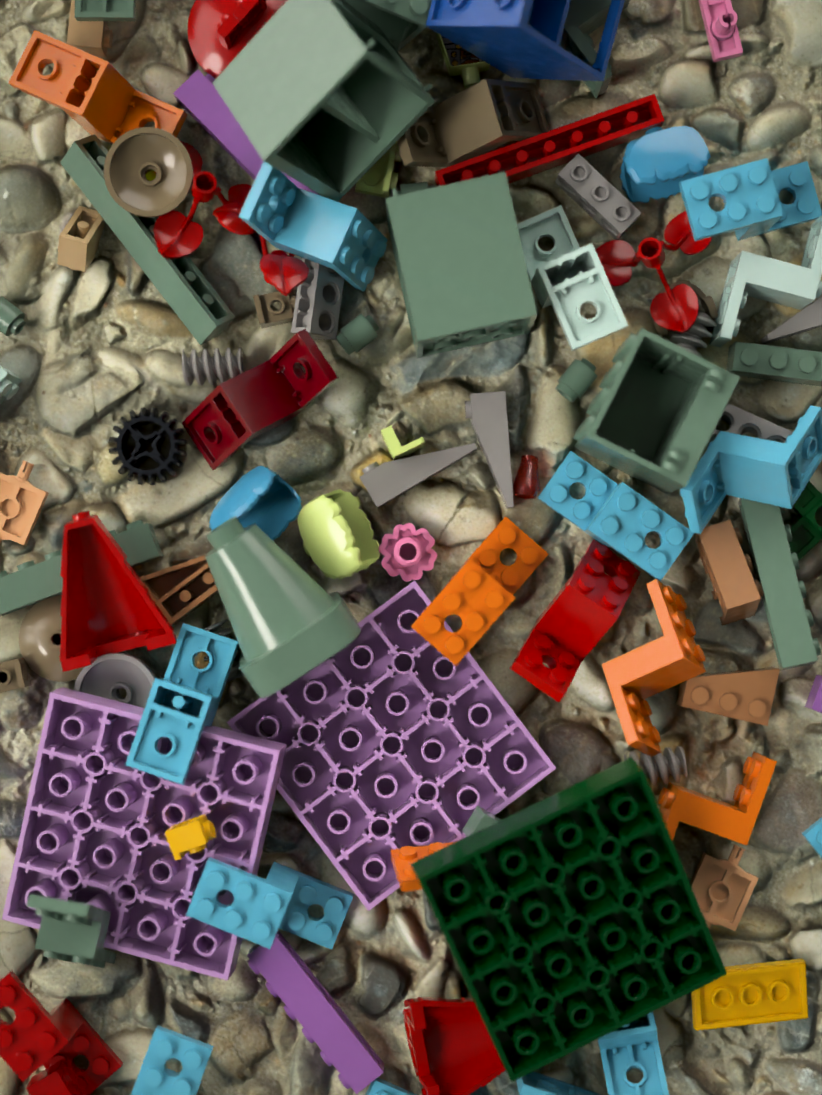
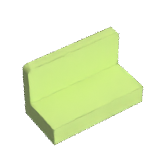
[381,426,425,461]

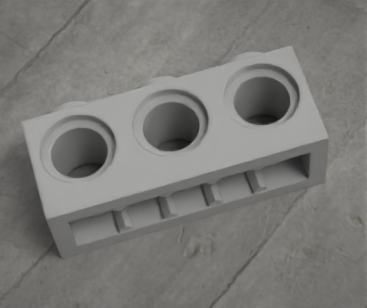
[555,153,641,240]
[291,258,344,340]
[708,403,793,444]

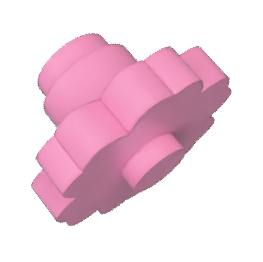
[379,523,437,582]

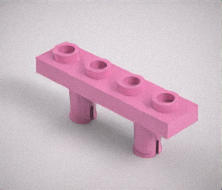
[698,0,743,63]

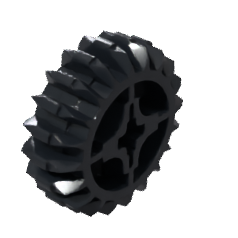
[109,407,188,486]

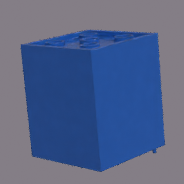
[425,0,625,81]

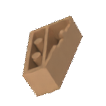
[695,520,763,626]
[139,555,218,625]
[676,667,780,726]

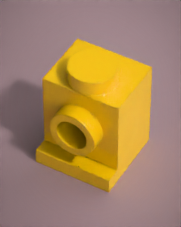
[165,814,216,861]

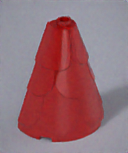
[60,510,177,672]
[403,997,505,1095]

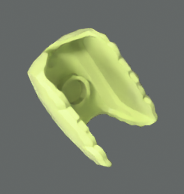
[297,489,380,580]

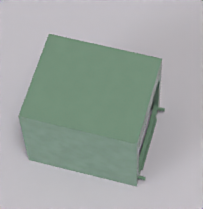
[212,0,435,202]
[386,172,537,358]

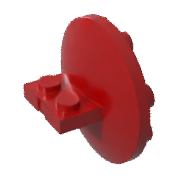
[187,0,287,79]

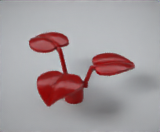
[154,140,252,259]
[212,202,309,297]
[595,211,713,333]

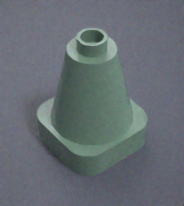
[205,516,361,698]

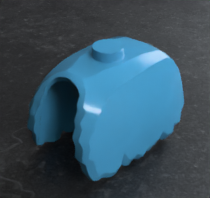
[620,126,711,203]
[209,466,302,541]

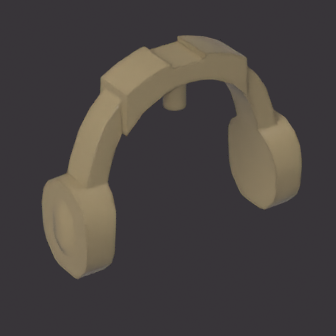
[653,280,718,338]

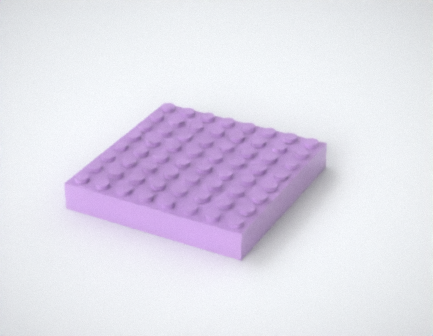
[227,580,557,911]
[2,687,287,981]

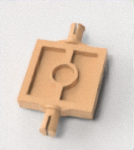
[0,460,49,546]
[690,844,759,931]

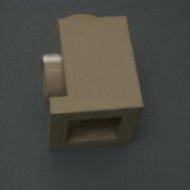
[253,291,296,329]
[0,658,32,693]

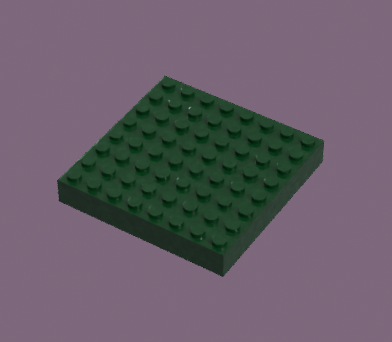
[411,757,727,1082]

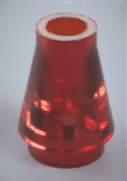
[512,455,541,499]

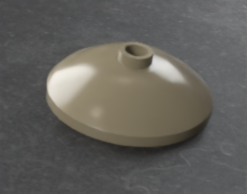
[104,127,193,217]
[19,595,84,682]

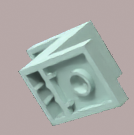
[517,205,628,351]
[709,215,822,347]

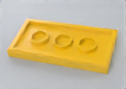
[691,958,808,1031]

